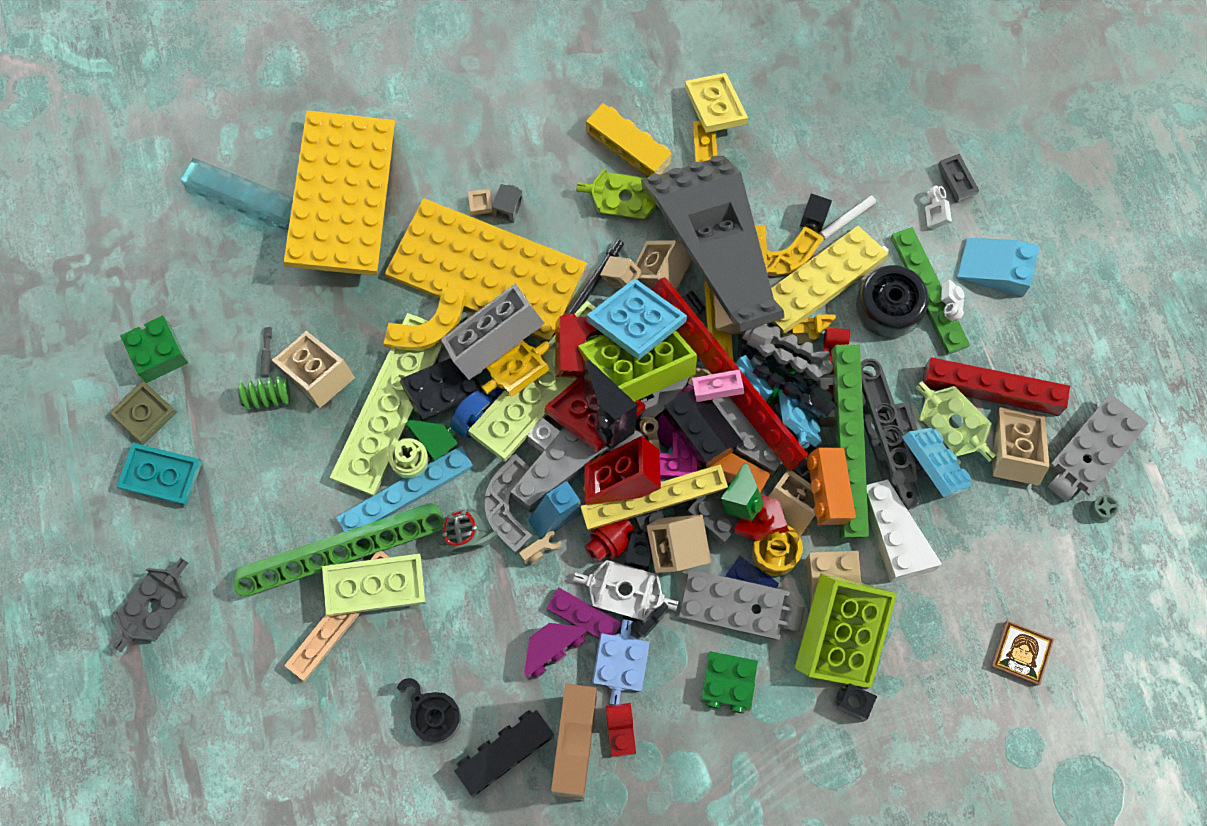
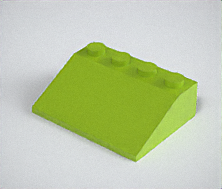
[578,330,697,402]
[795,573,898,688]

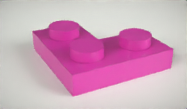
[660,433,697,480]

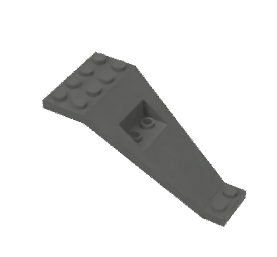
[641,156,784,332]

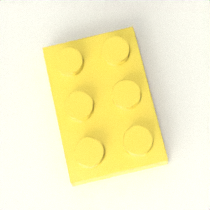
[685,73,748,133]

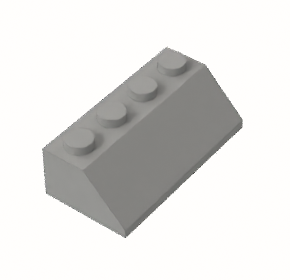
[441,283,545,380]

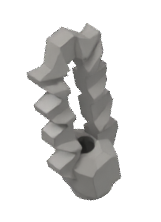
[742,325,834,381]

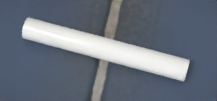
[819,195,876,240]

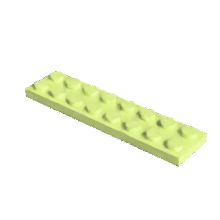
[468,301,602,462]
[330,313,444,496]

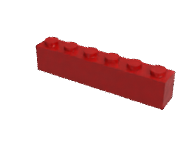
[921,357,1070,416]

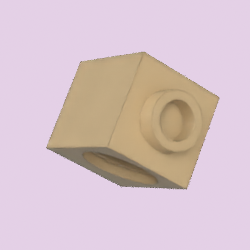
[600,256,642,289]

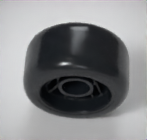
[856,265,929,338]

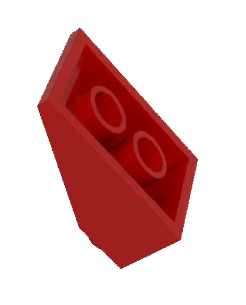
[585,436,661,505]

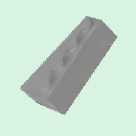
[711,396,782,479]
[510,427,608,513]

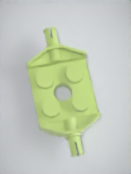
[915,381,996,462]

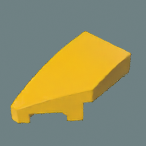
[791,314,836,342]

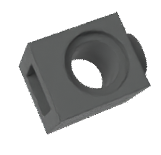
[492,184,523,223]

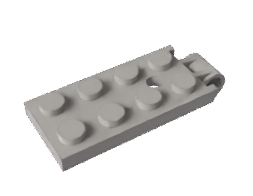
[1047,393,1149,502]
[679,569,805,640]

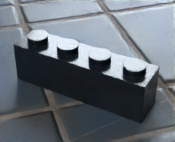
[454,710,555,797]

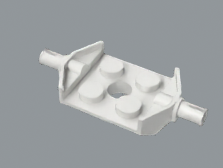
[573,560,679,623]

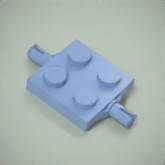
[592,619,650,705]

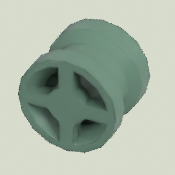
[1089,495,1119,523]

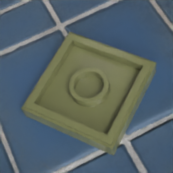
[109,381,177,445]

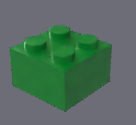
[120,315,188,383]

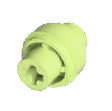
[389,438,428,478]

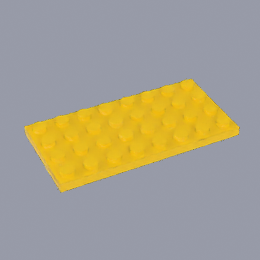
[284,110,395,276]
[385,198,587,342]

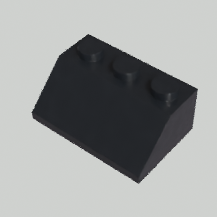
[663,389,744,469]

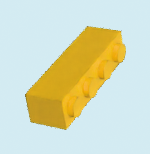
[586,103,672,177]

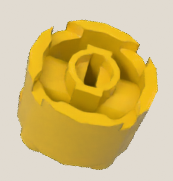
[751,525,803,576]

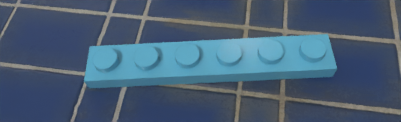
[336,446,474,532]

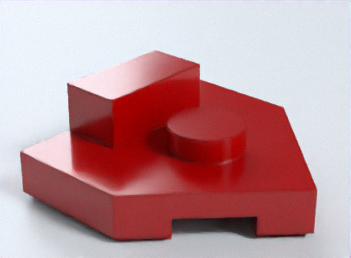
[734,494,789,541]

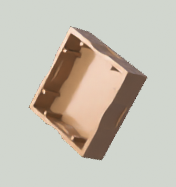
[551,683,597,801]

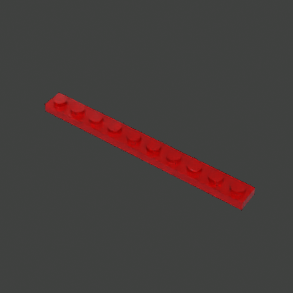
[651,277,808,472]

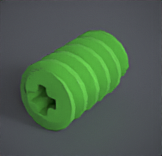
[238,376,291,410]

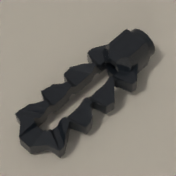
[750,353,837,419]

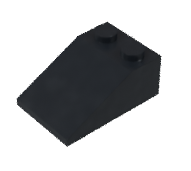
[584,360,638,448]

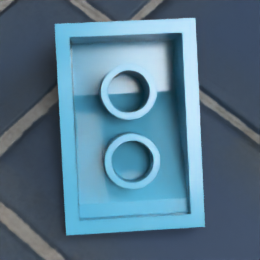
[957,237,1040,297]

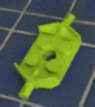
[576,168,657,220]

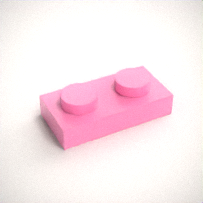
[692,370,744,402]

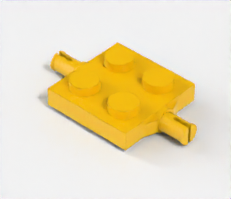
[481,340,552,397]

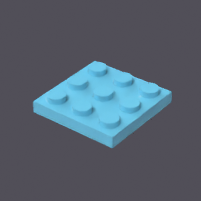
[586,279,687,360]
[902,428,973,497]

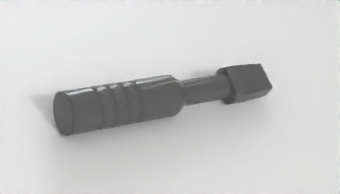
[260,327,272,377]

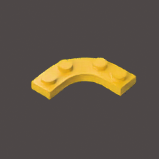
[767,226,824,276]
[384,286,467,351]

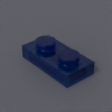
[725,556,779,588]

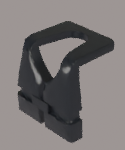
[622,602,668,638]

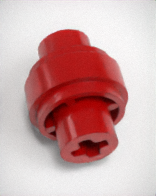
[584,519,634,563]

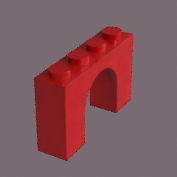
[555,314,604,378]

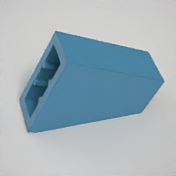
[528,481,581,540]

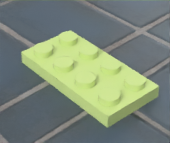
[322,554,426,616]

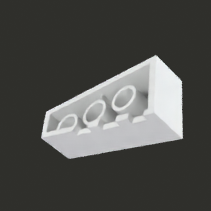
[867,479,942,583]

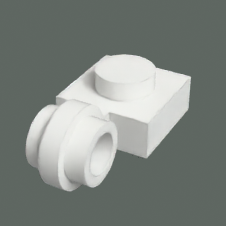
[925,186,952,229]
[941,280,965,321]

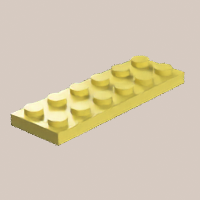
[771,226,889,333]

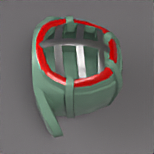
[439,508,498,552]

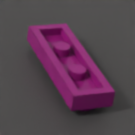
[546,587,622,639]

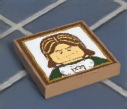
[991,620,1054,686]

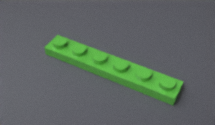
[891,227,970,355]

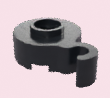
[397,678,462,744]

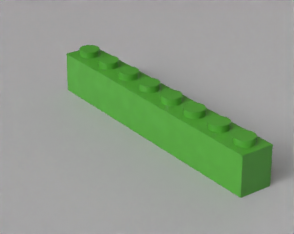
[831,344,869,538]

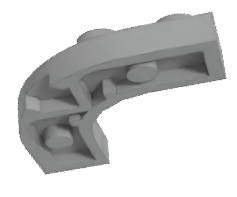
[485,454,533,554]

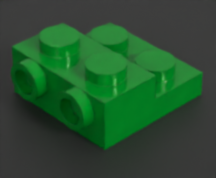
[701,651,758,714]

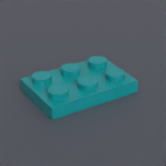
[116,442,202,506]

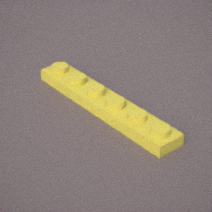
[581,464,728,531]

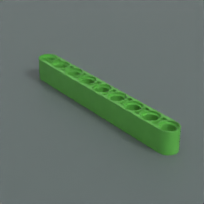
[234,503,444,596]

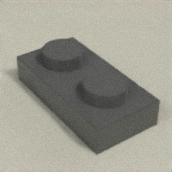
[938,154,979,202]

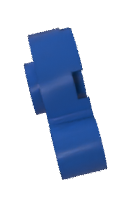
[450,387,505,439]

